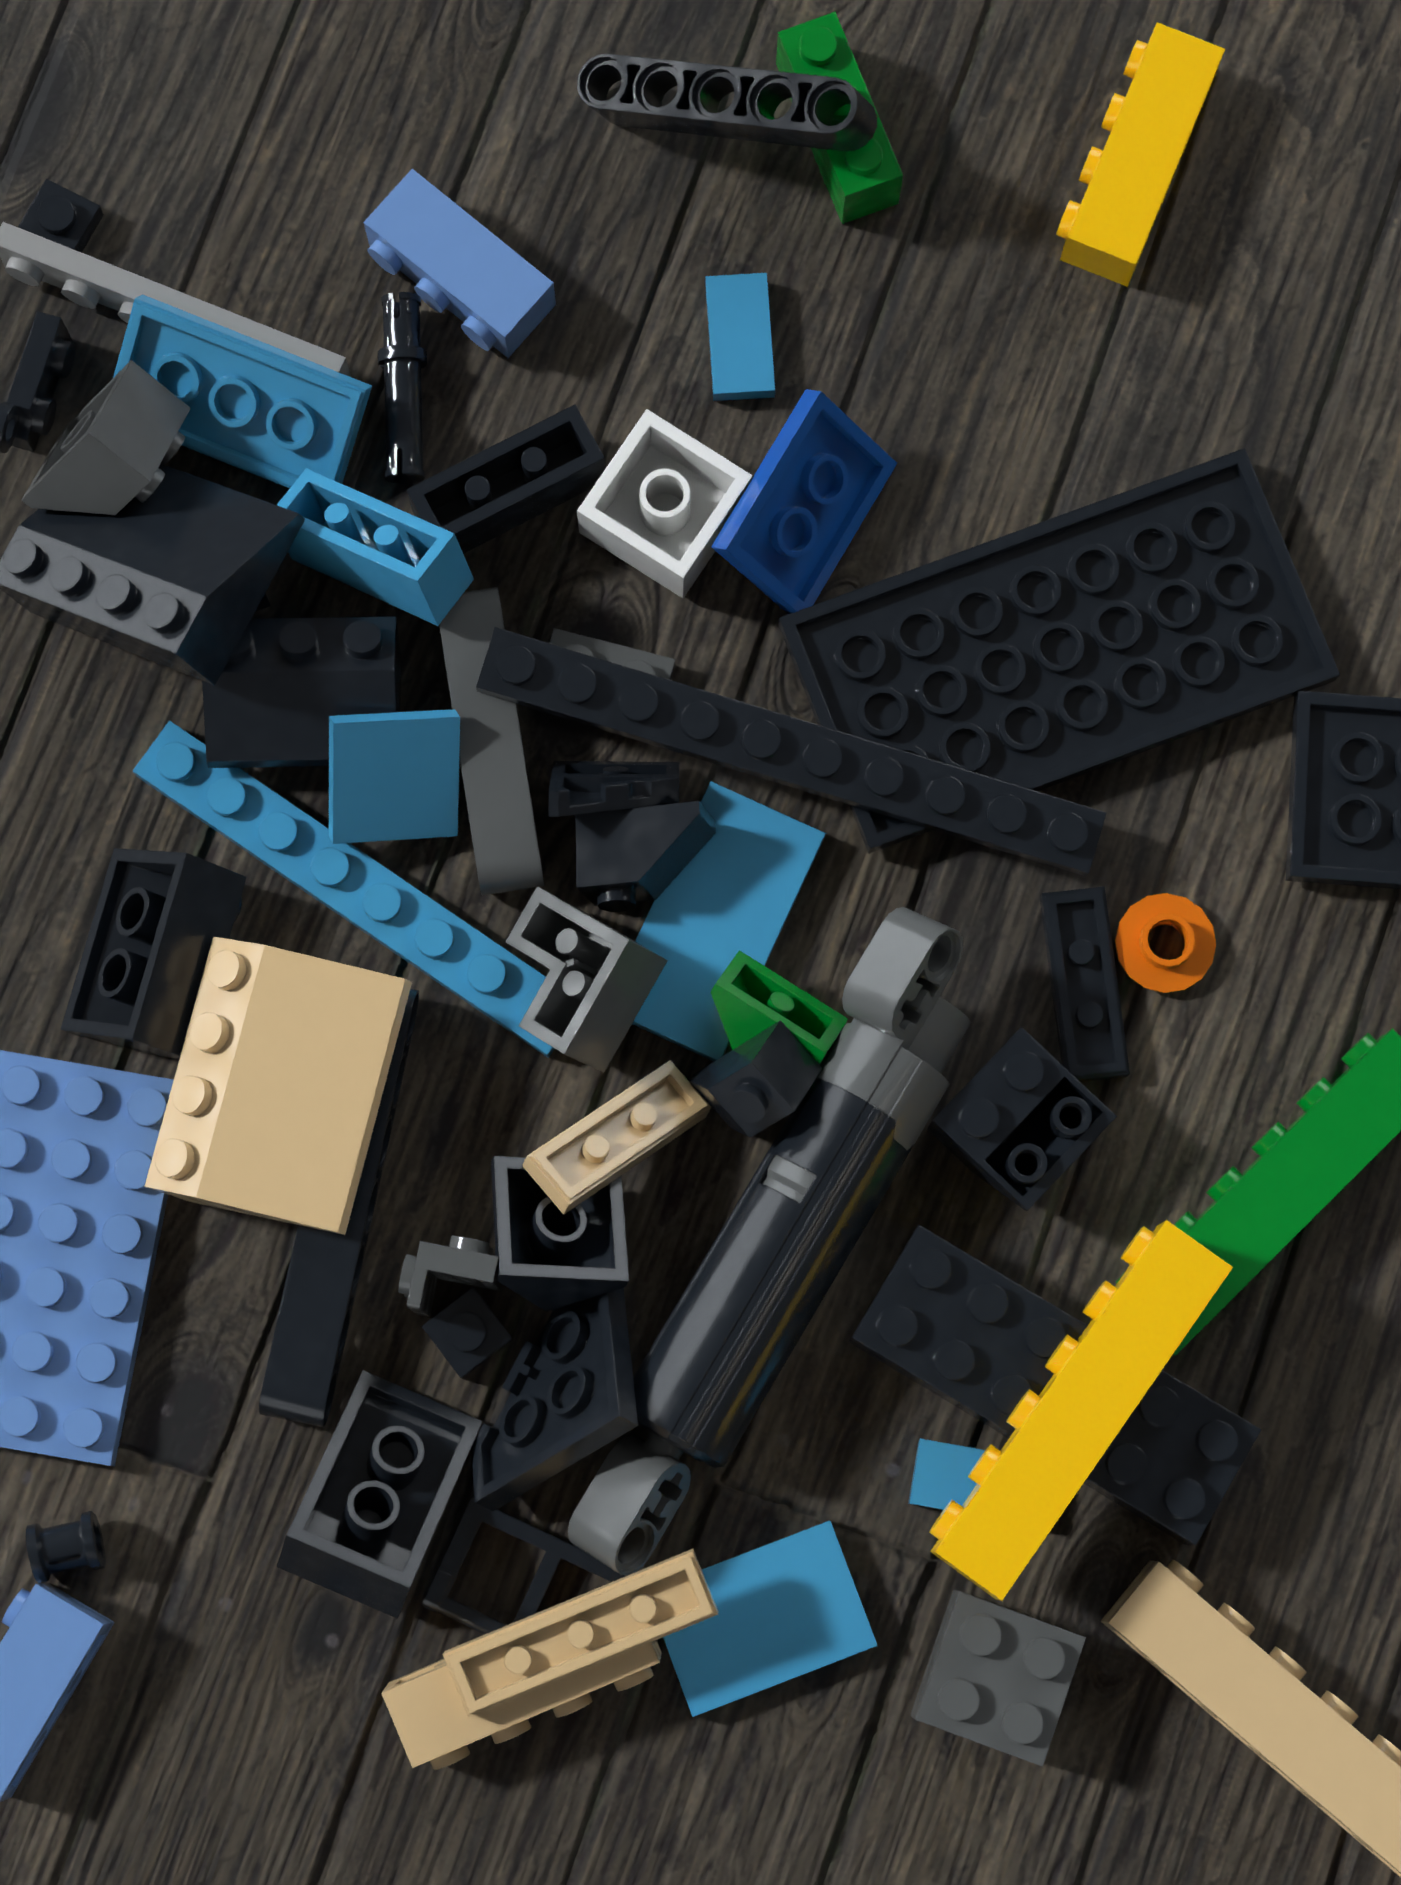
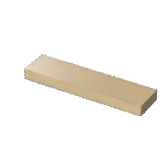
[443,1549,719,1718]

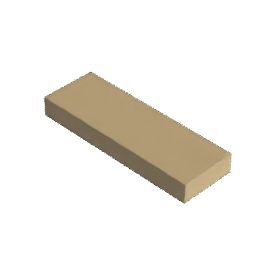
[522,1060,711,1215]

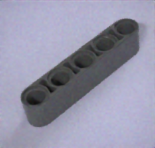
[439,587,545,896]

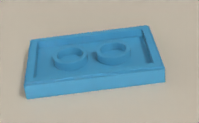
[663,1520,878,1717]

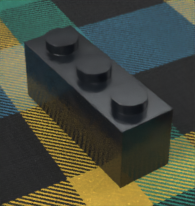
[406,404,605,554]

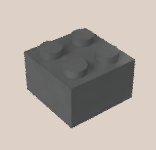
[910,1590,1086,1767]

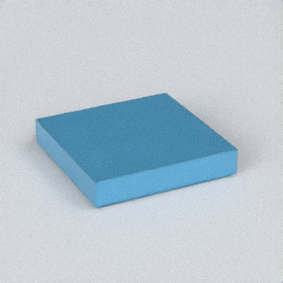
[328,709,460,844]

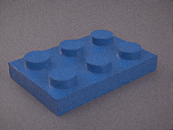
[711,389,897,615]

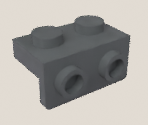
[398,1235,503,1317]

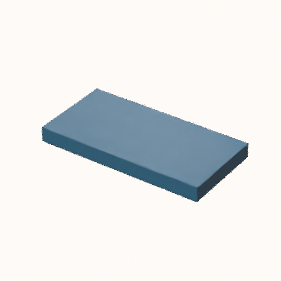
[113,294,372,488]
[632,781,826,1061]

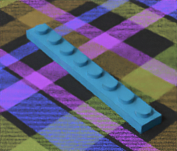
[133,720,555,1058]

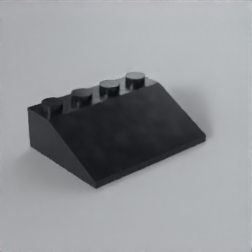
[0,465,305,686]

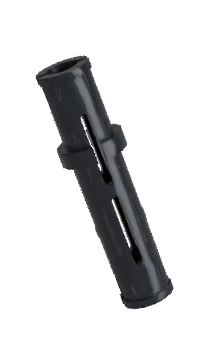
[378,292,427,484]

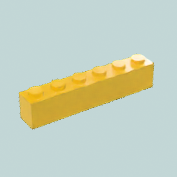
[929,1220,1233,1601]

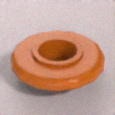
[1115,893,1216,993]

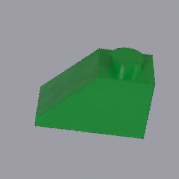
[710,950,848,1065]

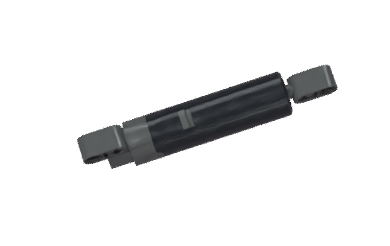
[568,907,971,1576]

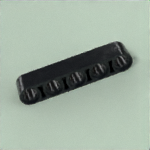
[577,54,877,152]

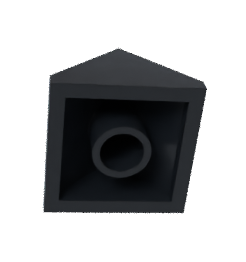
[491,1156,629,1312]

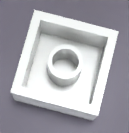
[577,409,753,598]

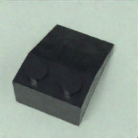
[277,1370,482,1619]

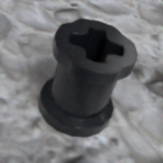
[26,1511,106,1583]

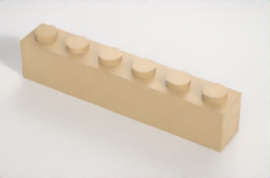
[1101,1559,1401,1878]

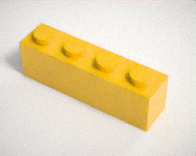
[1056,22,1225,287]

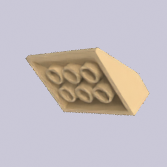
[144,936,412,1235]

